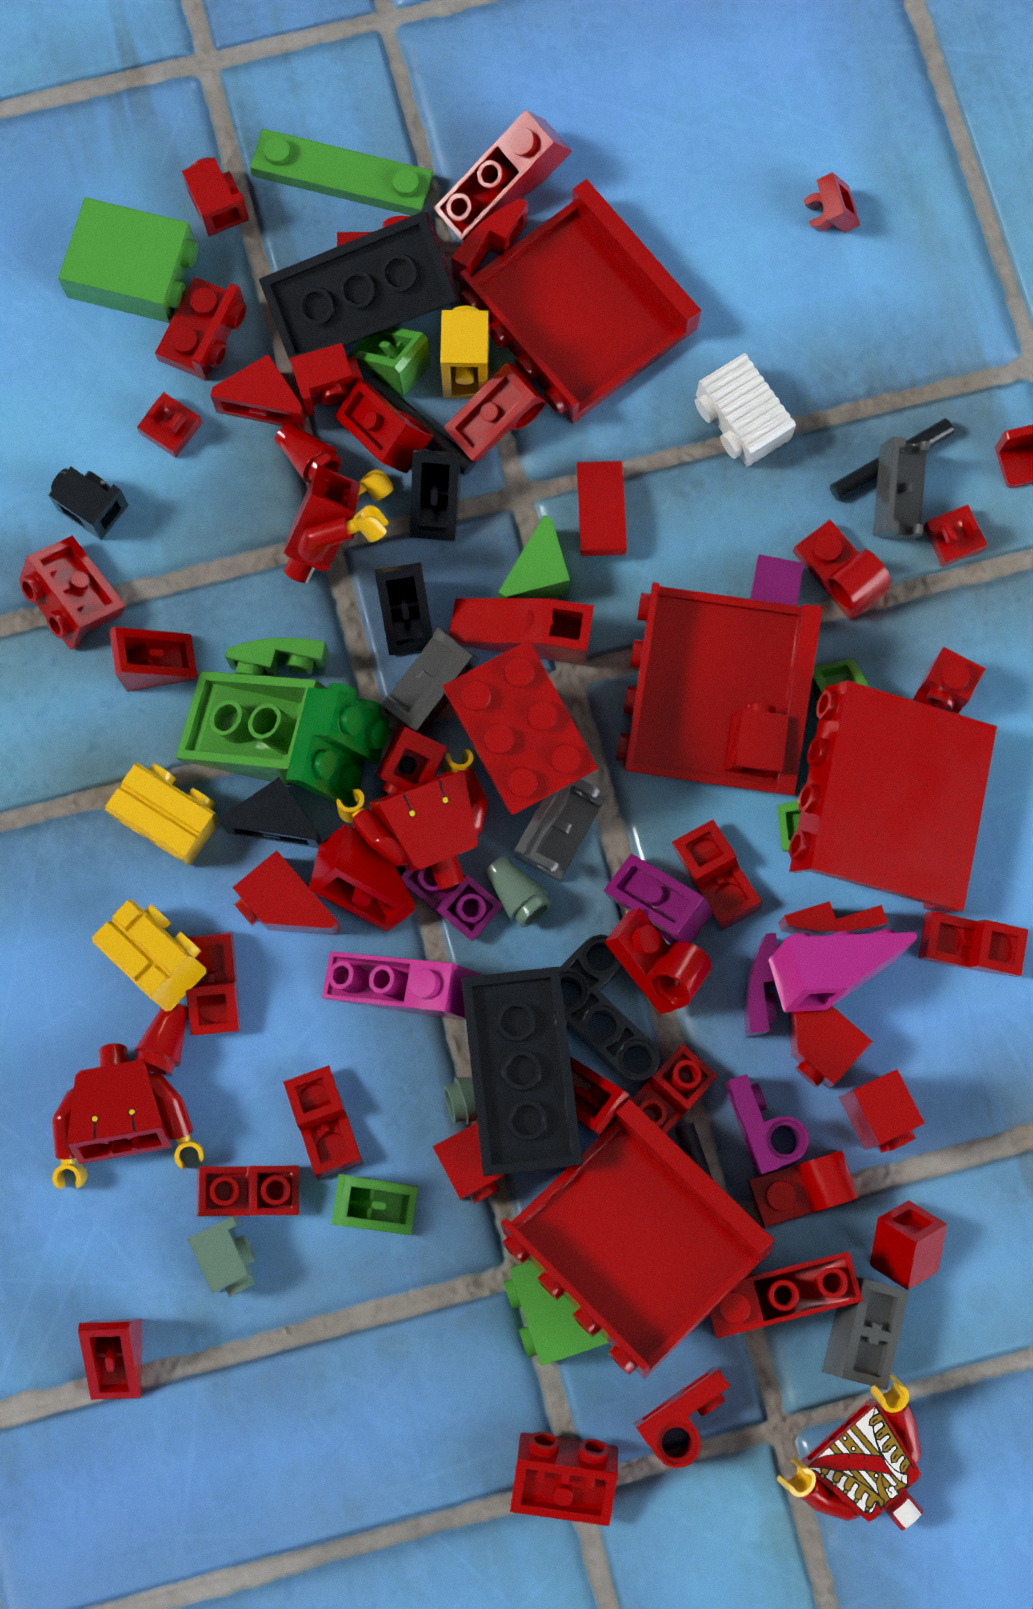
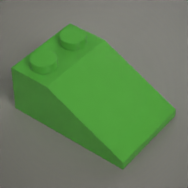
[175,671,328,786]

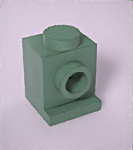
[188,1216,257,1297]

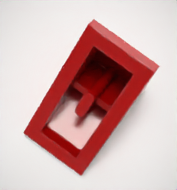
[210,354,306,431]
[109,627,198,692]
[570,1056,629,1138]
[78,1319,142,1400]

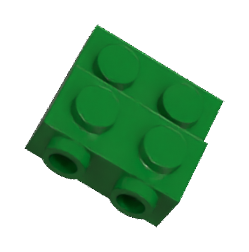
[286,683,390,807]

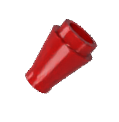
[275,422,341,484]
[134,1004,188,1076]

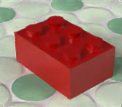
[442,639,598,815]

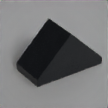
[410,449,462,541]
[375,562,433,655]
[221,777,322,848]

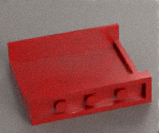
[458,179,701,424]
[616,582,823,796]
[789,680,997,913]
[501,1099,774,1379]

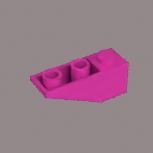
[768,929,918,1012]
[322,951,481,1020]

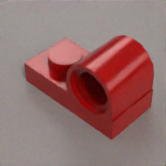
[443,363,547,462]
[334,379,433,474]
[793,520,891,621]
[605,908,712,1015]
[747,1150,859,1227]
[633,1366,730,1468]

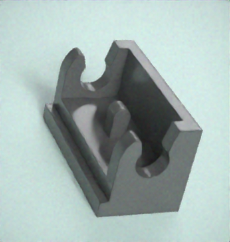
[873,437,930,540]
[382,628,480,734]
[514,779,605,882]
[822,1277,909,1390]

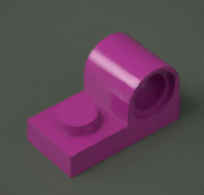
[603,853,713,944]
[724,1074,809,1176]

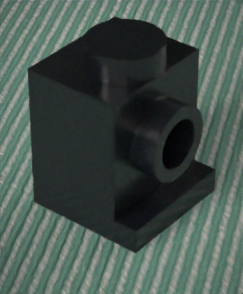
[48,467,129,540]

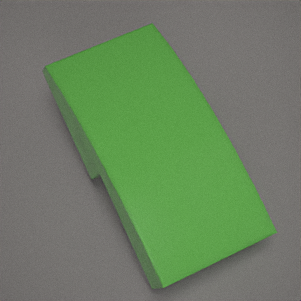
[225,637,329,677]

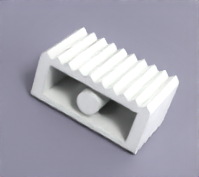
[695,353,796,467]

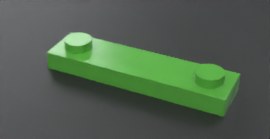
[250,128,434,216]

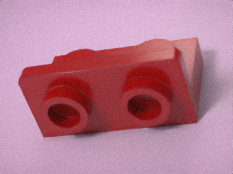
[155,276,247,381]
[19,535,126,650]
[510,1432,618,1526]

